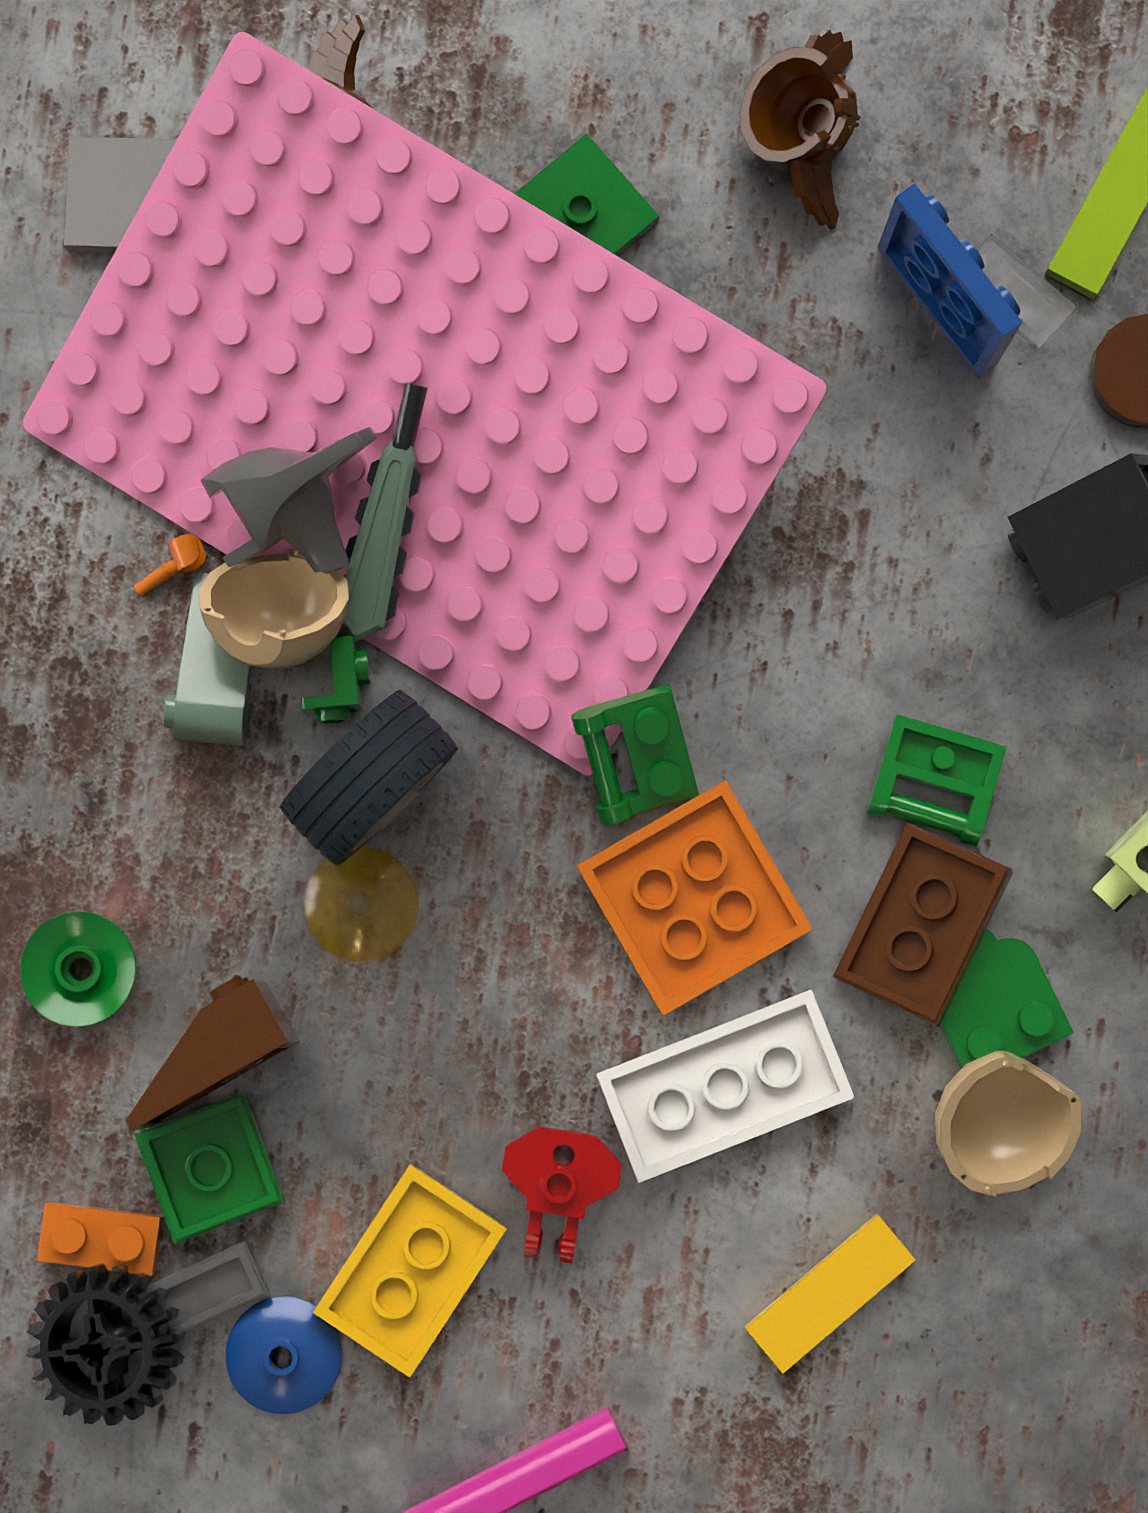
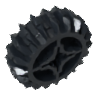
[26,1264,186,1426]

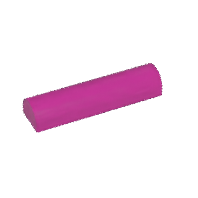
[402,1407,629,1513]

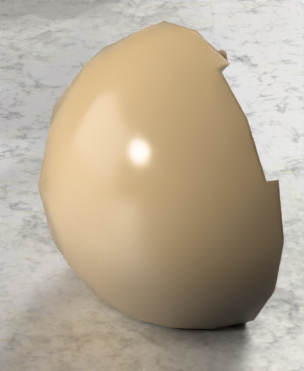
[199,549,349,668]
[935,1051,1082,1197]

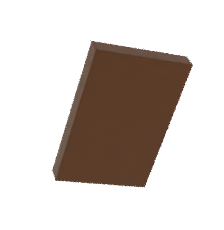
[833,822,1013,1028]

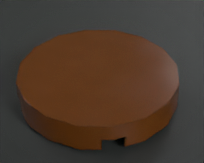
[1091,314,1148,427]

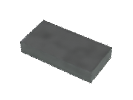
[146,1240,270,1332]

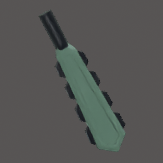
[342,382,428,642]

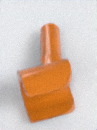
[134,533,206,597]

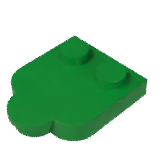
[940,929,1074,1069]

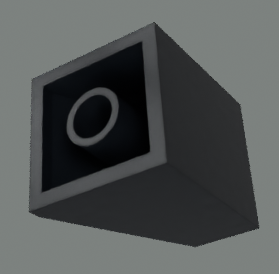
[1007,453,1148,620]

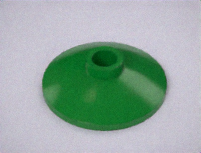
[20,911,137,1027]

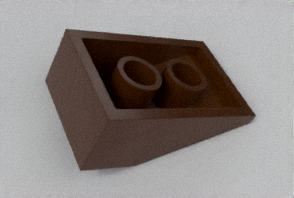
[125,976,299,1131]

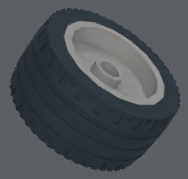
[279,689,458,866]

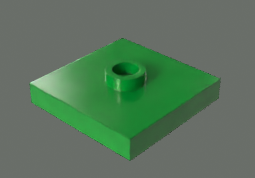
[514,133,659,256]
[134,1092,285,1244]

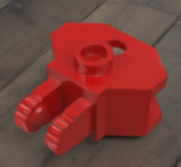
[502,1126,622,1264]

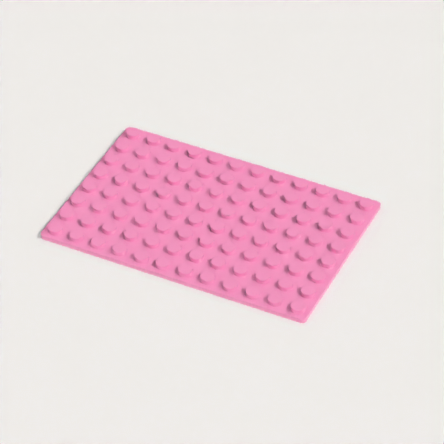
[23,32,827,776]

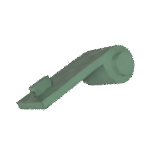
[164,573,251,746]

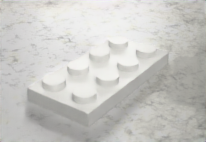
[596,989,855,1183]

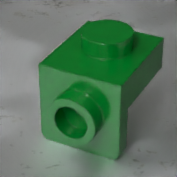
[301,636,371,724]

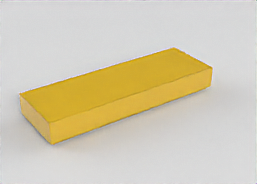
[744,1214,916,1373]

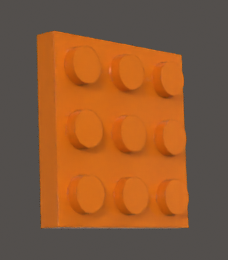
[576,780,813,1016]

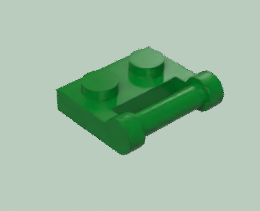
[571,684,699,825]
[866,714,1007,846]

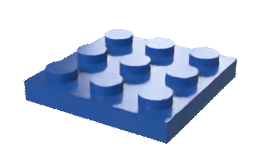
[878,183,1022,378]

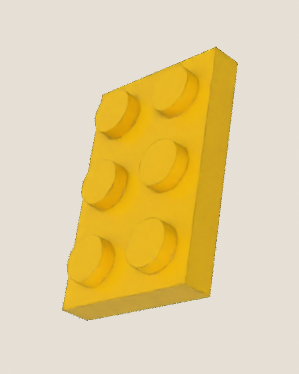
[313,1164,507,1378]

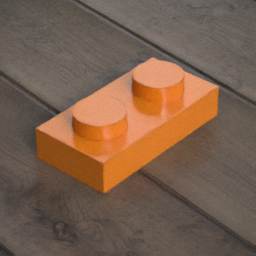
[37,1201,163,1276]

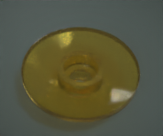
[304,847,419,961]

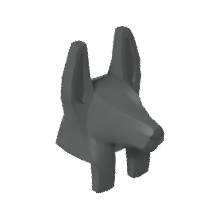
[200,427,377,574]

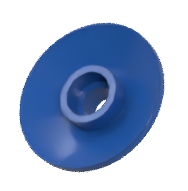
[226,1296,342,1414]

